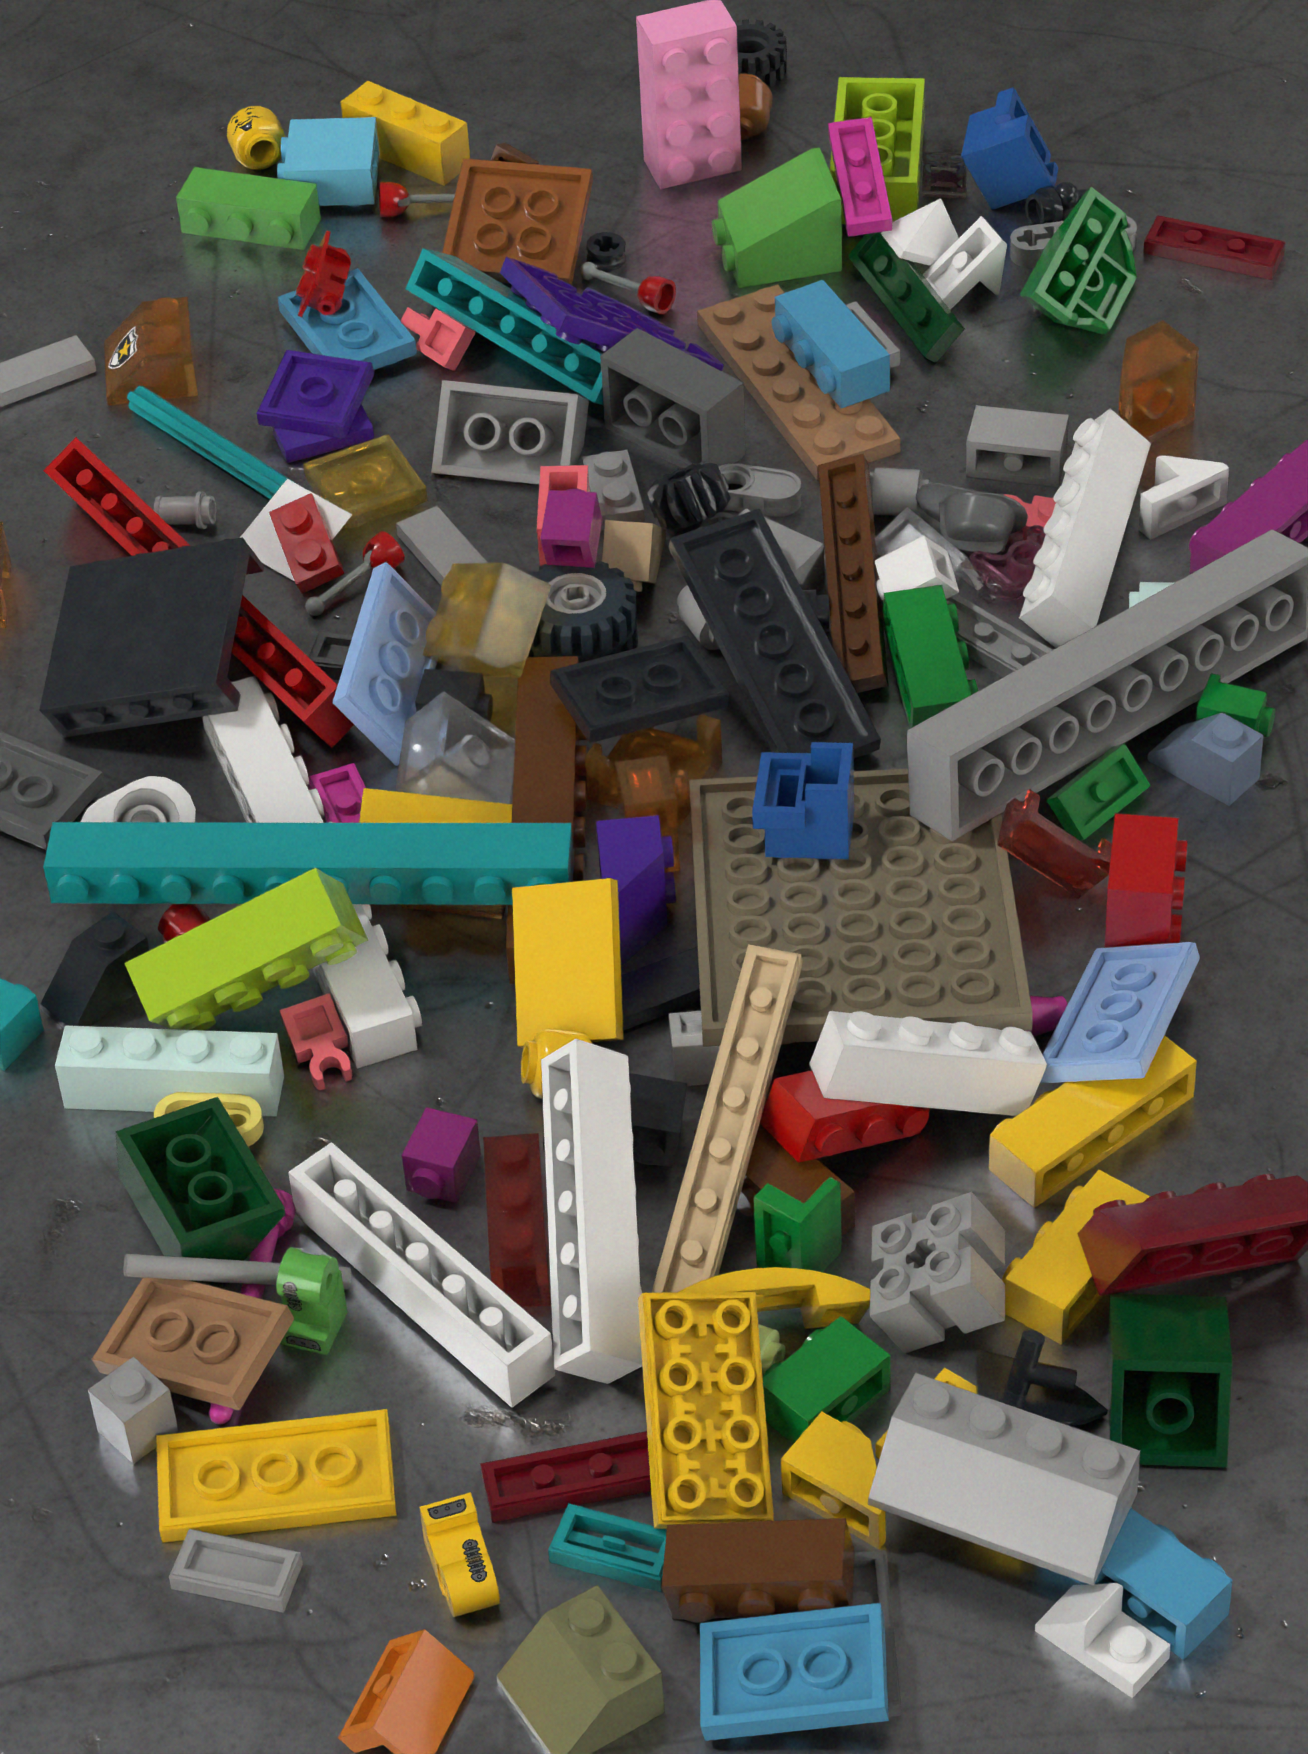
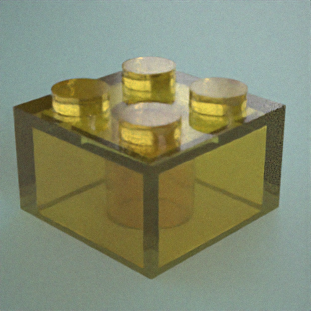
[422,563,551,678]

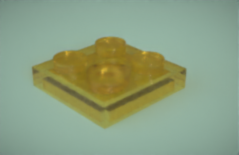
[303,434,428,531]

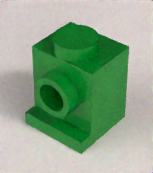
[1196,673,1275,738]

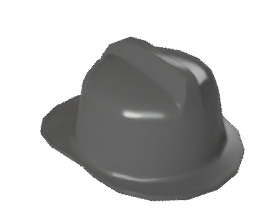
[915,482,1028,556]

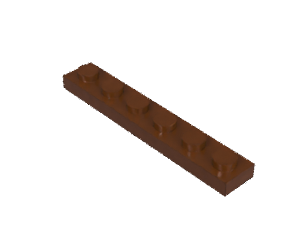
[818,453,889,693]

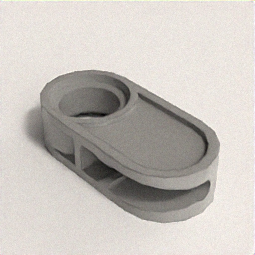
[719,464,801,517]

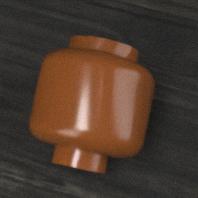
[738,74,773,140]

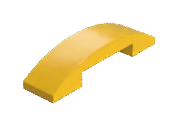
[639,1267,870,1340]

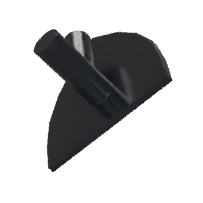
[976,1330,1108,1426]

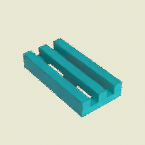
[548,1503,667,1592]

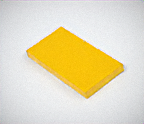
[156,1409,397,1543]

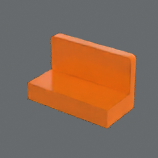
[338,1629,474,1754]

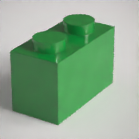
[763,1316,891,1444]

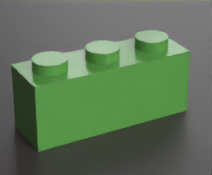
[176,167,321,250]

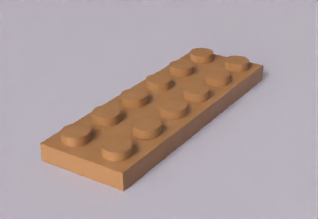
[697,285,901,481]

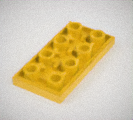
[638,1292,774,1529]

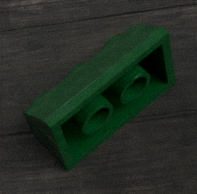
[115,1096,285,1283]

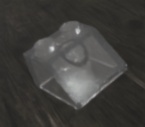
[395,691,515,804]

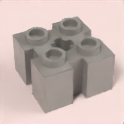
[870,1192,1005,1353]

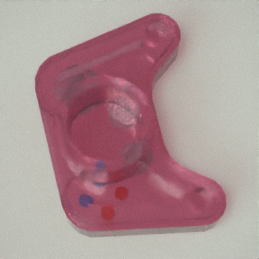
[968,525,1046,601]

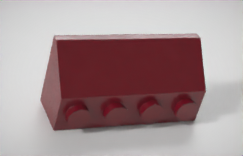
[1077,1174,1308,1296]

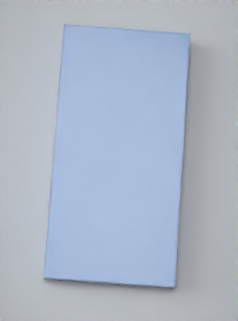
[332,562,447,766]
[1040,942,1200,1083]

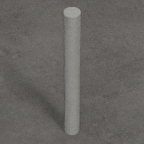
[123,1254,351,1290]

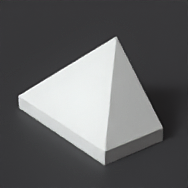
[881,198,959,266]

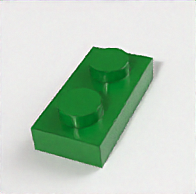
[1047,743,1151,843]

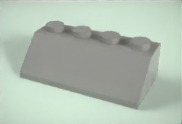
[868,1373,1140,1586]

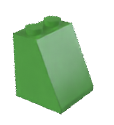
[712,147,842,288]

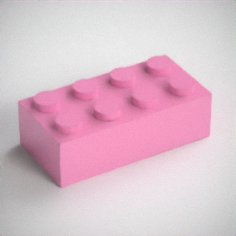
[636,0,742,190]

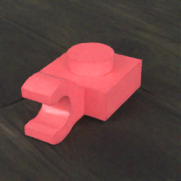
[400,307,476,371]

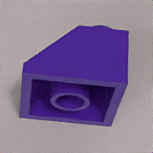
[596,815,676,966]

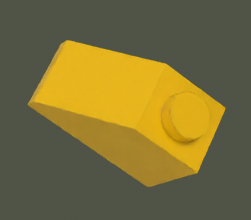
[781,1412,886,1549]

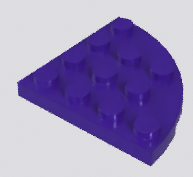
[500,256,724,371]

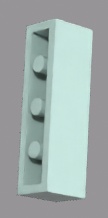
[55,1026,284,1116]

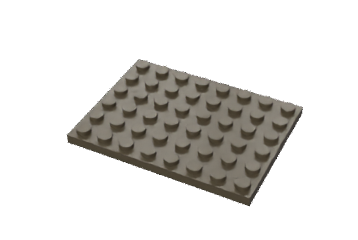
[689,769,1033,1047]

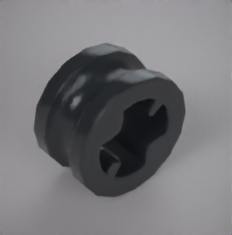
[586,232,626,272]

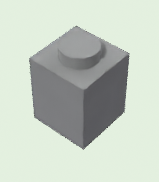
[88,1356,178,1464]

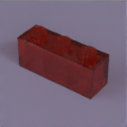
[483,1133,551,1308]

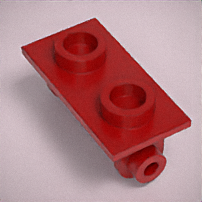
[295,231,351,317]

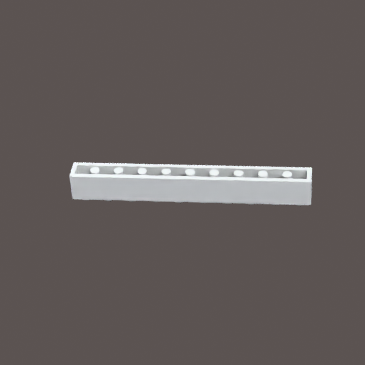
[202,676,422,1069]

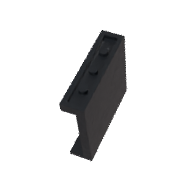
[39,537,264,737]

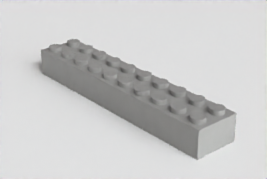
[907,530,1308,841]

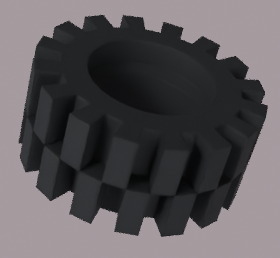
[734,19,787,87]

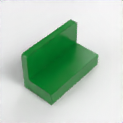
[754,1177,842,1272]

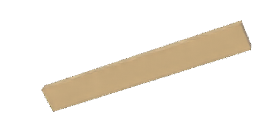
[652,944,803,1293]

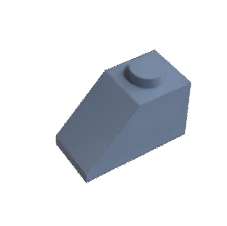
[1148,713,1263,806]

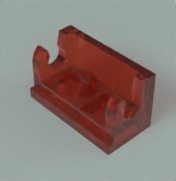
[997,789,1112,899]

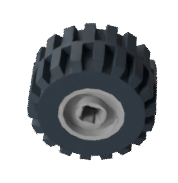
[514,561,638,663]

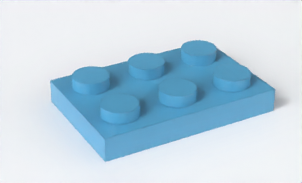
[277,268,417,370]
[700,1603,889,1741]

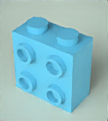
[277,117,380,207]

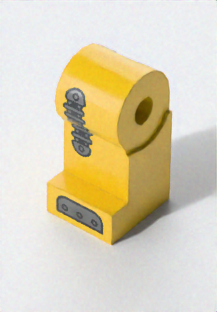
[419,1492,500,1617]

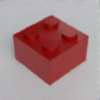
[1105,813,1188,948]

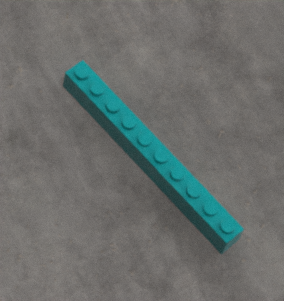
[43,822,574,905]

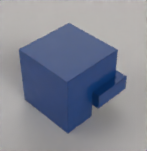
[961,87,1058,210]
[752,742,854,859]

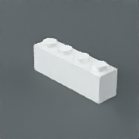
[810,1011,1047,1116]

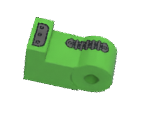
[276,1247,348,1355]

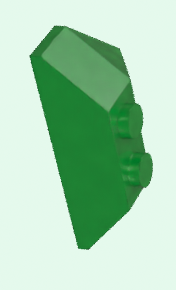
[1020,187,1137,335]

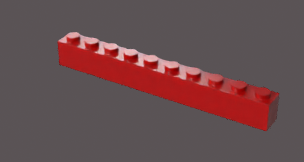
[43,437,354,748]

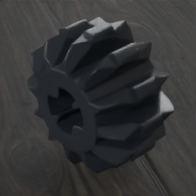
[647,461,731,530]

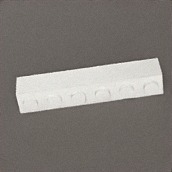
[1019,409,1151,648]
[541,1039,642,1384]
[288,1142,555,1408]

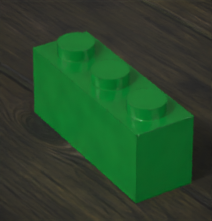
[883,585,978,729]

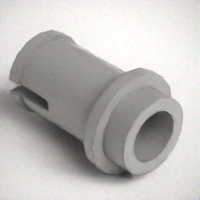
[154,491,217,529]

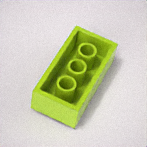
[830,77,925,225]
[125,868,368,1030]

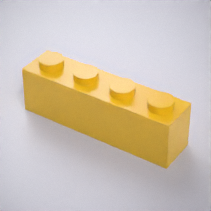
[989,1035,1197,1208]

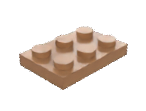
[92,1278,294,1410]

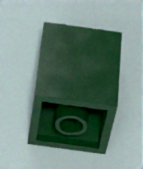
[1108,1293,1232,1467]

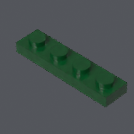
[848,232,965,363]

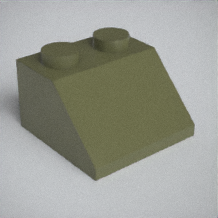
[496,1585,665,1754]

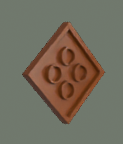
[442,158,593,285]

